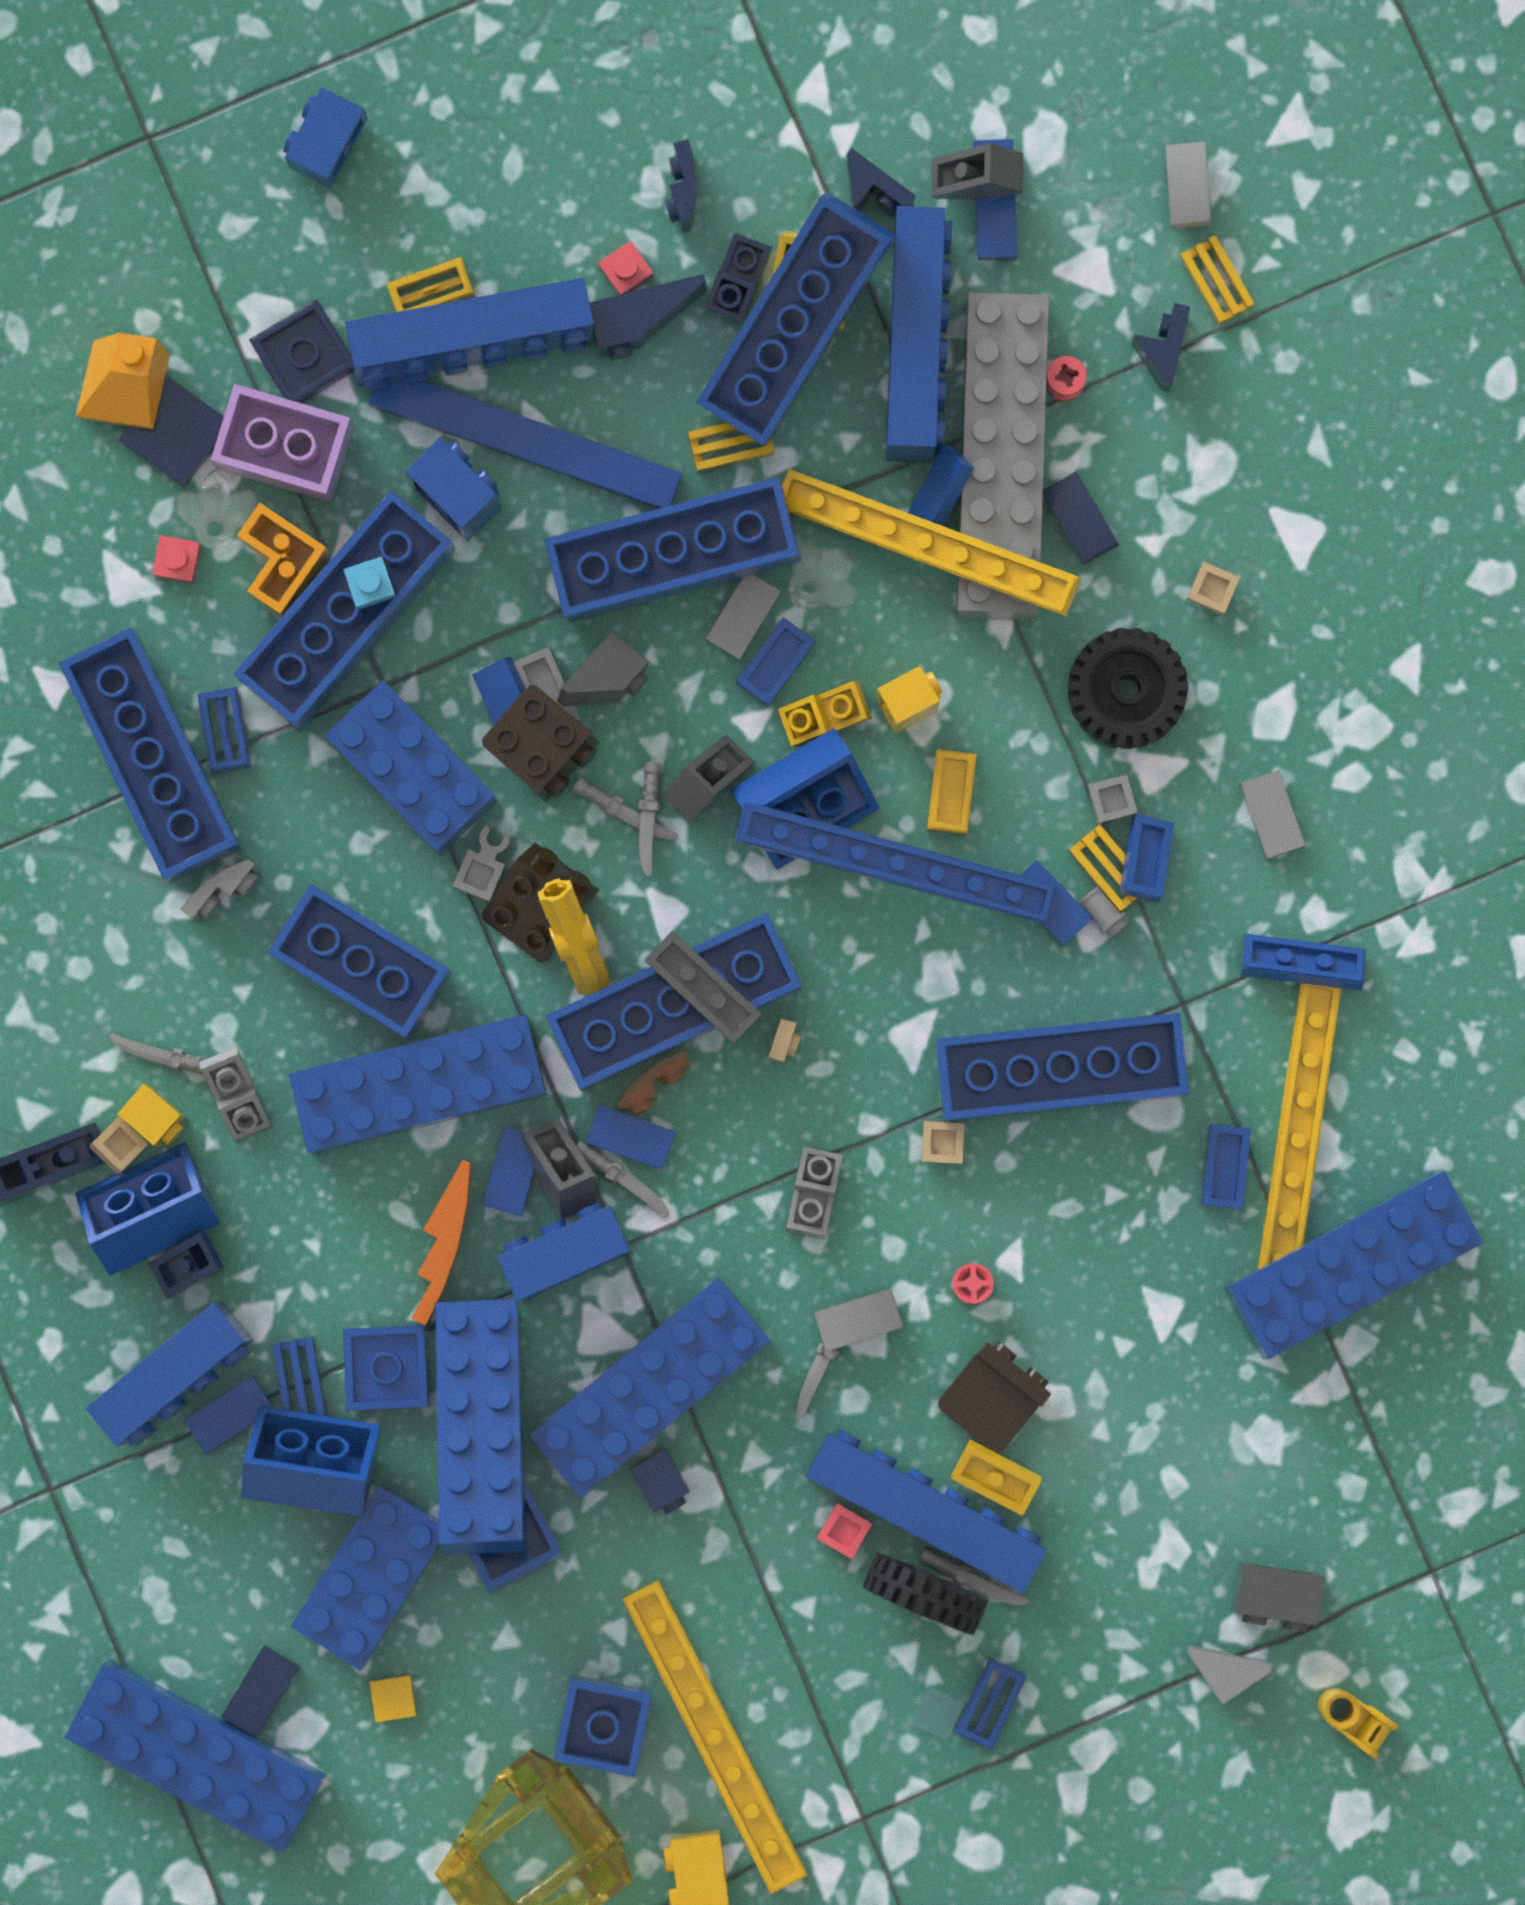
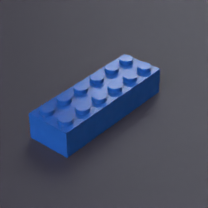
[696,192,896,446]
[885,206,953,463]
[345,278,594,390]
[544,477,802,623]
[233,490,456,732]
[59,627,242,884]
[546,913,802,1092]
[935,1013,1189,1122]
[288,1014,548,1155]
[1223,1171,1484,1359]
[529,1278,771,1499]
[435,1299,526,1555]
[64,1660,327,1853]

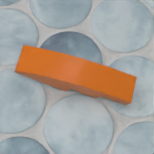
[411,1159,473,1326]

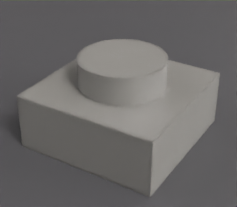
[1087,774,1138,825]

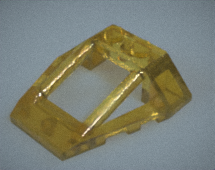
[435,1749,633,1905]

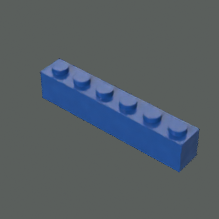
[806,1430,1046,1594]

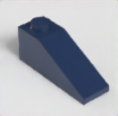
[590,274,706,360]
[0,1123,105,1207]

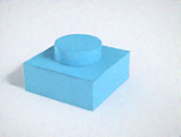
[343,556,396,610]

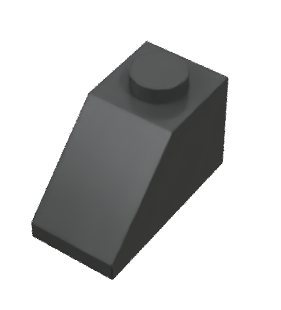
[931,143,1023,200]
[557,631,649,706]
[662,734,755,824]
[522,1118,597,1220]

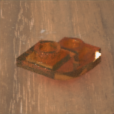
[617,1050,691,1115]

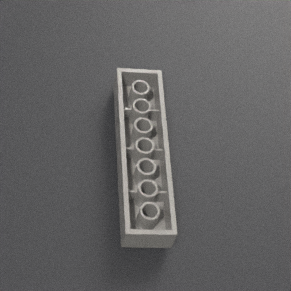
[956,292,1049,621]

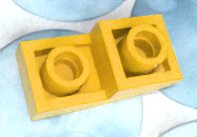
[778,680,872,747]

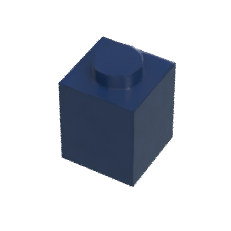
[630,1448,690,1514]

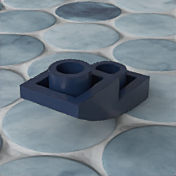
[665,139,696,233]
[705,233,773,322]
[1043,471,1119,566]

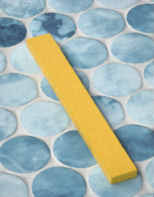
[783,469,1082,617]
[1257,983,1341,1269]
[622,1580,808,1894]

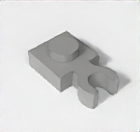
[453,826,511,902]

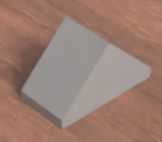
[1186,1645,1272,1705]

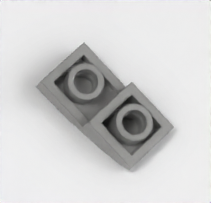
[1166,141,1212,229]
[180,860,259,922]
[199,1046,271,1141]
[785,1147,843,1240]
[814,1289,903,1351]

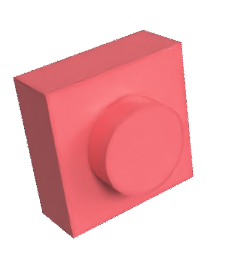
[598,241,654,295]
[153,535,201,584]
[816,1503,872,1559]

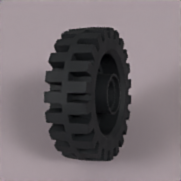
[1068,627,1188,749]
[863,1553,988,1635]

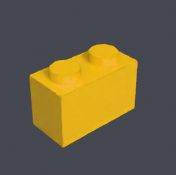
[876,665,942,734]
[664,1829,730,1905]

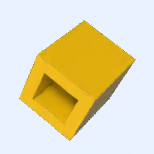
[117,1083,186,1147]

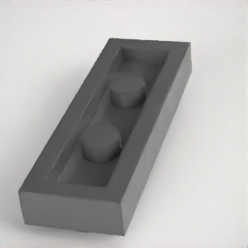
[644,931,762,1044]

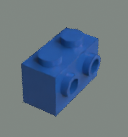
[283,87,368,188]

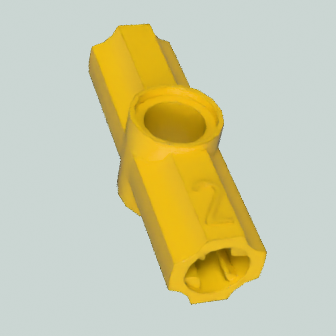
[538,879,611,995]

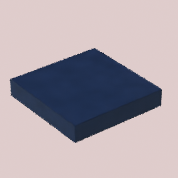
[249,299,354,403]
[119,376,224,488]

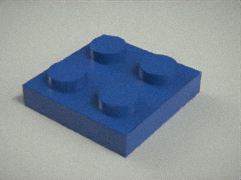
[343,1325,429,1411]

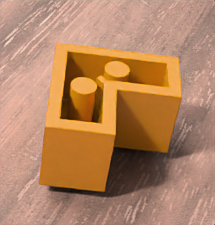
[237,503,331,618]

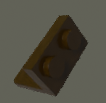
[482,685,598,803]
[482,843,599,962]
[938,1341,1052,1454]

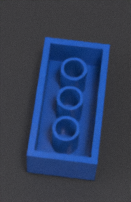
[324,680,498,856]
[267,884,452,1041]
[85,1302,254,1447]
[291,1484,440,1670]

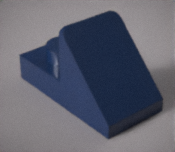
[846,148,915,215]
[1131,303,1190,392]
[149,1230,224,1299]

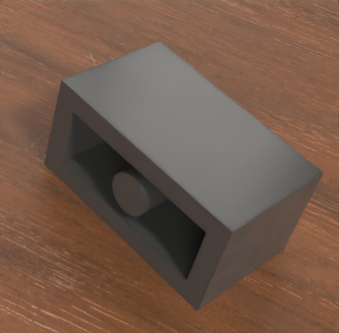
[1233,1562,1325,1632]

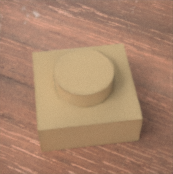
[1186,561,1240,616]
[769,1018,801,1064]
[89,1116,148,1175]
[921,1121,965,1164]

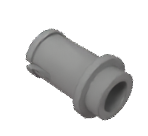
[1079,886,1129,939]

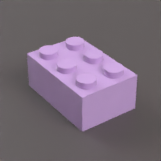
[211,384,355,503]

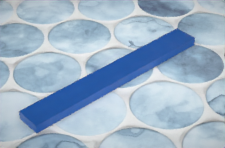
[368,378,682,509]
[734,802,1057,925]

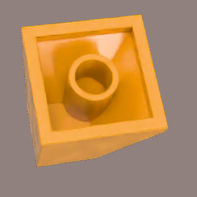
[76,333,171,430]

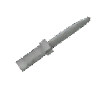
[638,762,661,877]
[572,777,678,840]
[109,1034,205,1074]
[577,1140,670,1218]
[797,1343,840,1418]
[918,1546,1029,1605]

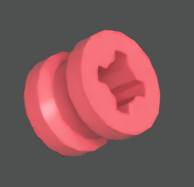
[1046,356,1087,402]
[952,1263,994,1304]

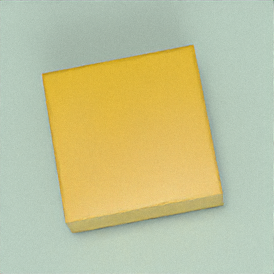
[370,1674,417,1722]

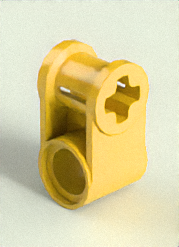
[1318,1688,1399,1760]

